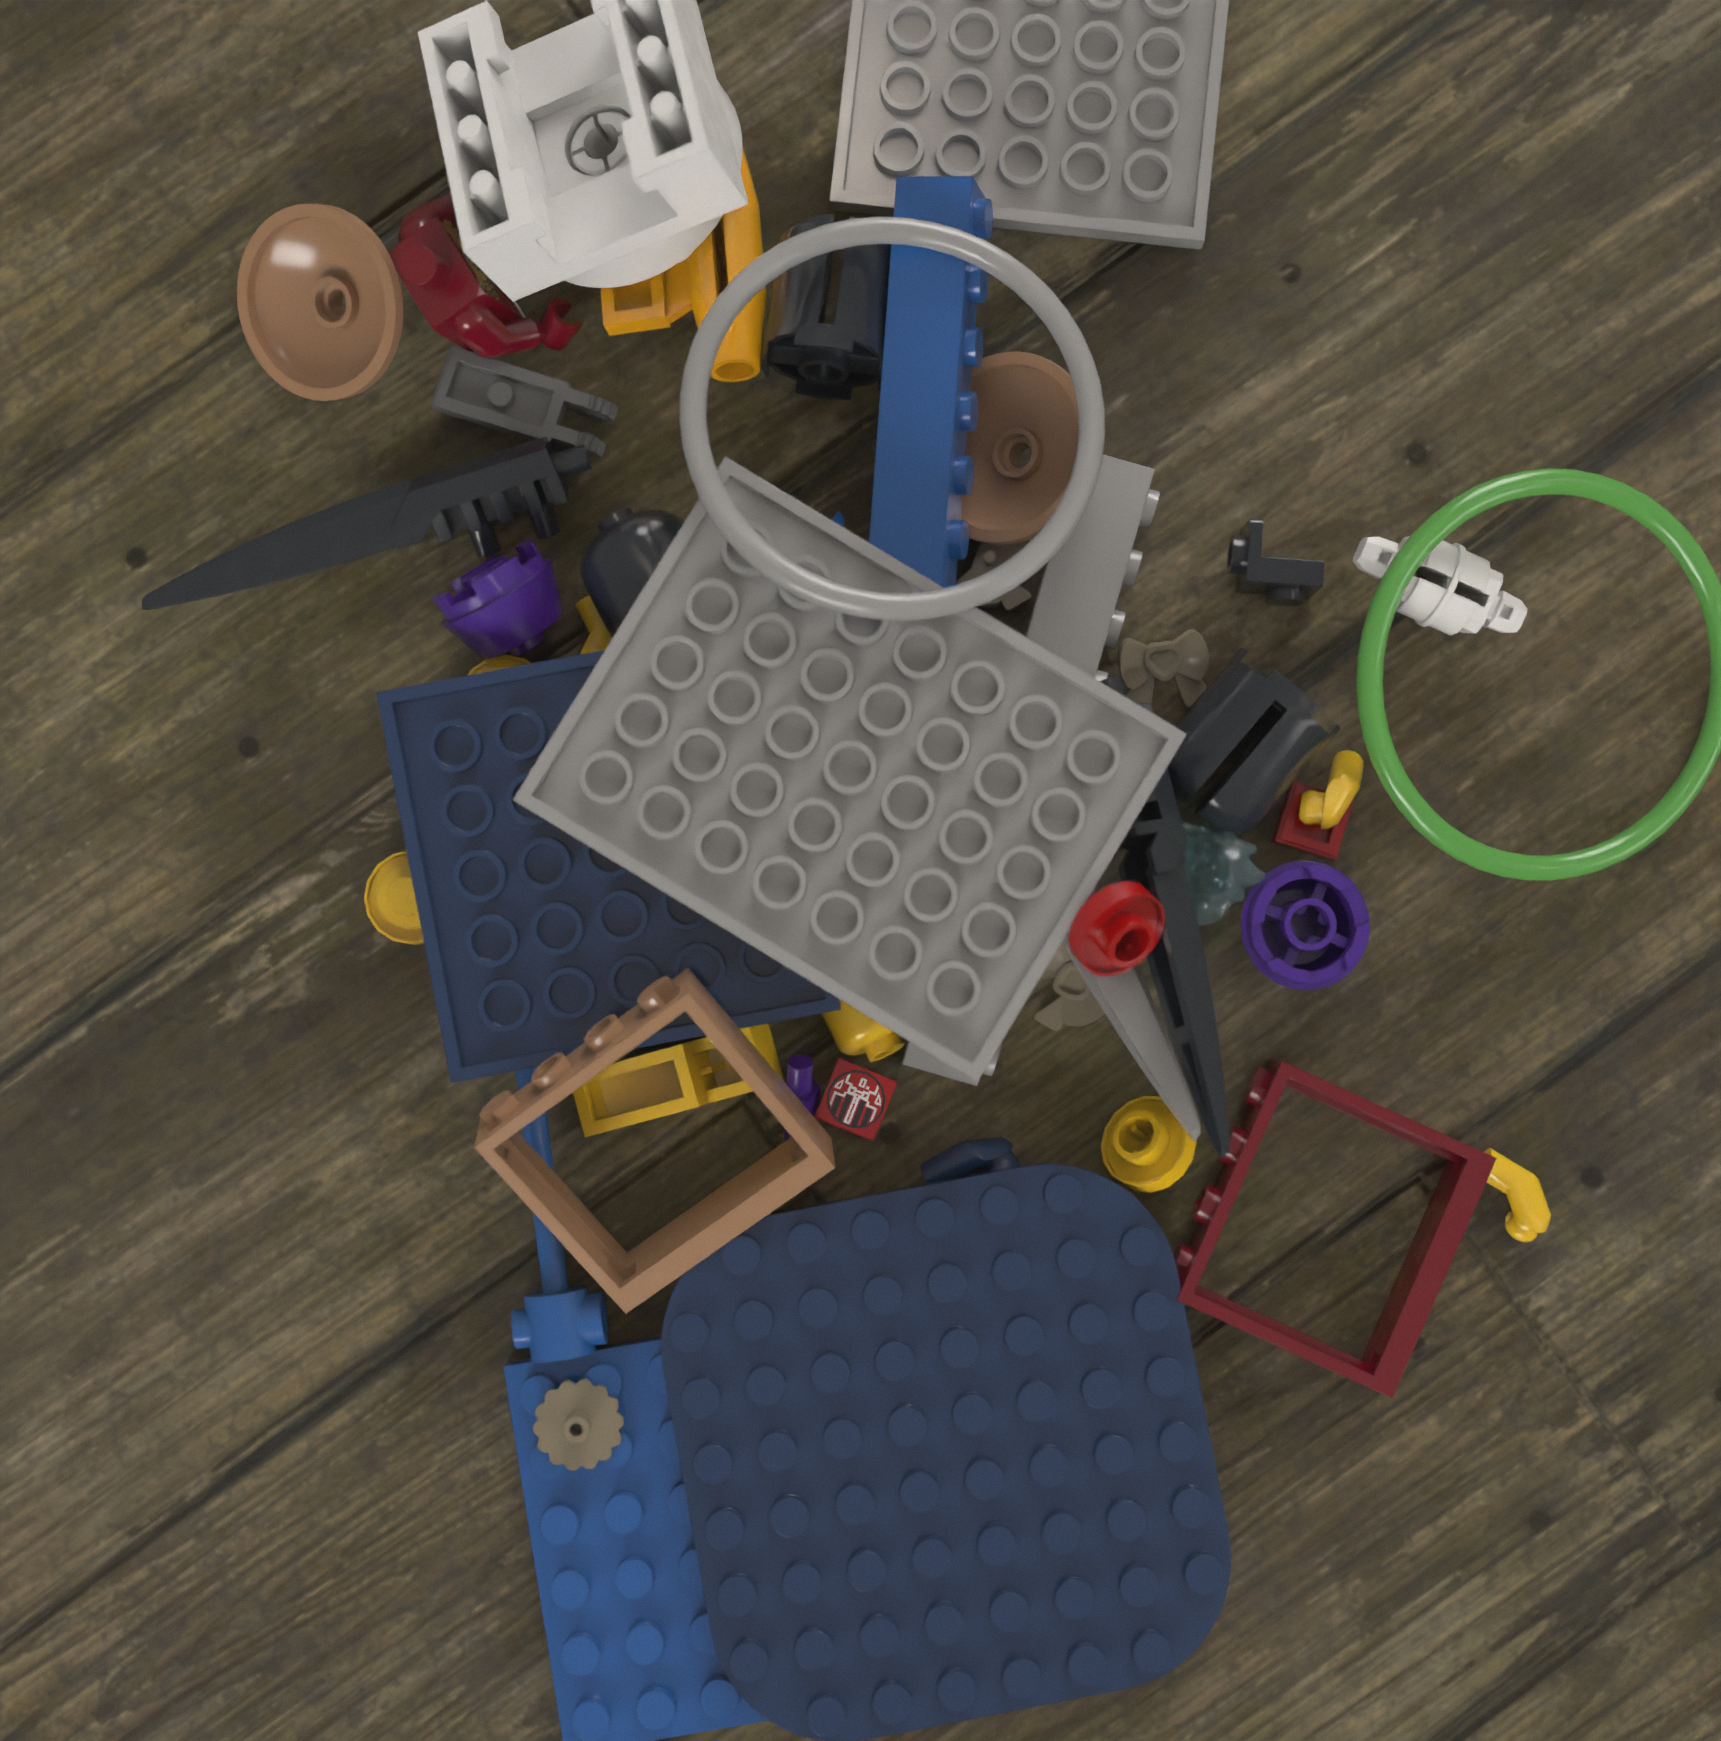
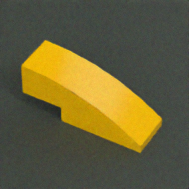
[573,1023,784,1137]

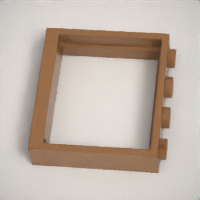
[474,968,835,1313]

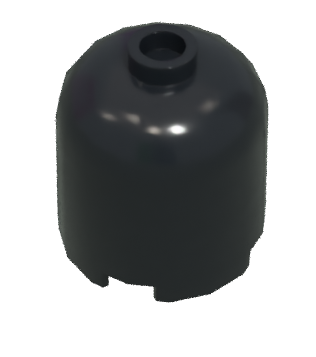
[580,508,684,639]

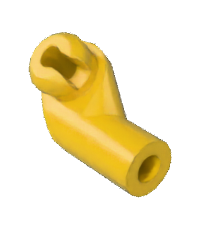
[1299,750,1364,829]

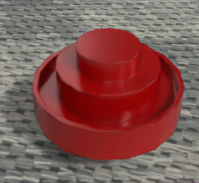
[1068,881,1165,977]

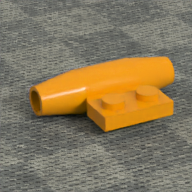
[601,144,767,382]

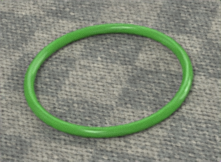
[1356,468,1721,881]

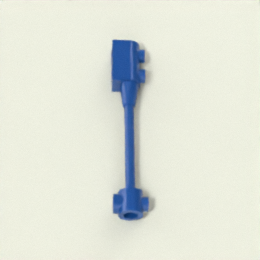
[511,1067,609,1363]

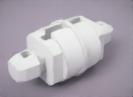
[1353,536,1527,636]

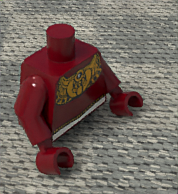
[389,193,583,358]

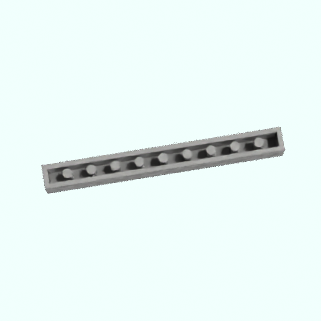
[901,454,1160,1086]

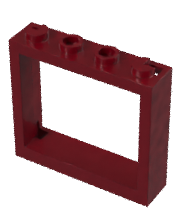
[1173,1059,1497,1399]

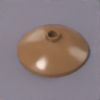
[237,204,403,401]
[960,351,1079,545]

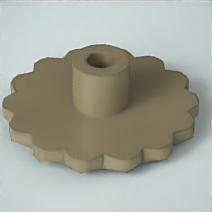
[533,1378,624,1471]

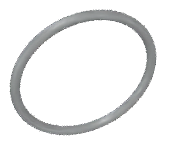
[679,217,1105,621]

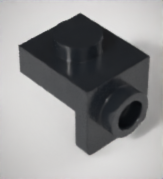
[1227,519,1325,606]

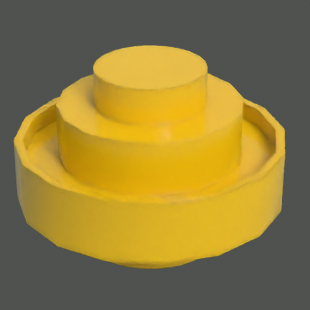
[364,851,424,945]
[1101,1096,1197,1193]

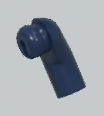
[921,1136,1020,1183]

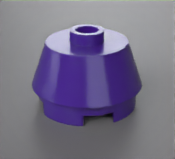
[432,540,563,660]
[1240,861,1370,990]

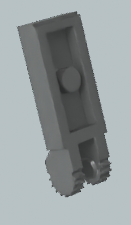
[431,346,618,459]

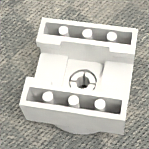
[418,0,749,301]

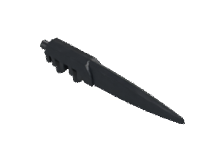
[142,437,592,610]
[1100,677,1230,1158]

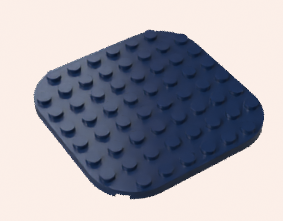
[661,1163,1231,1741]

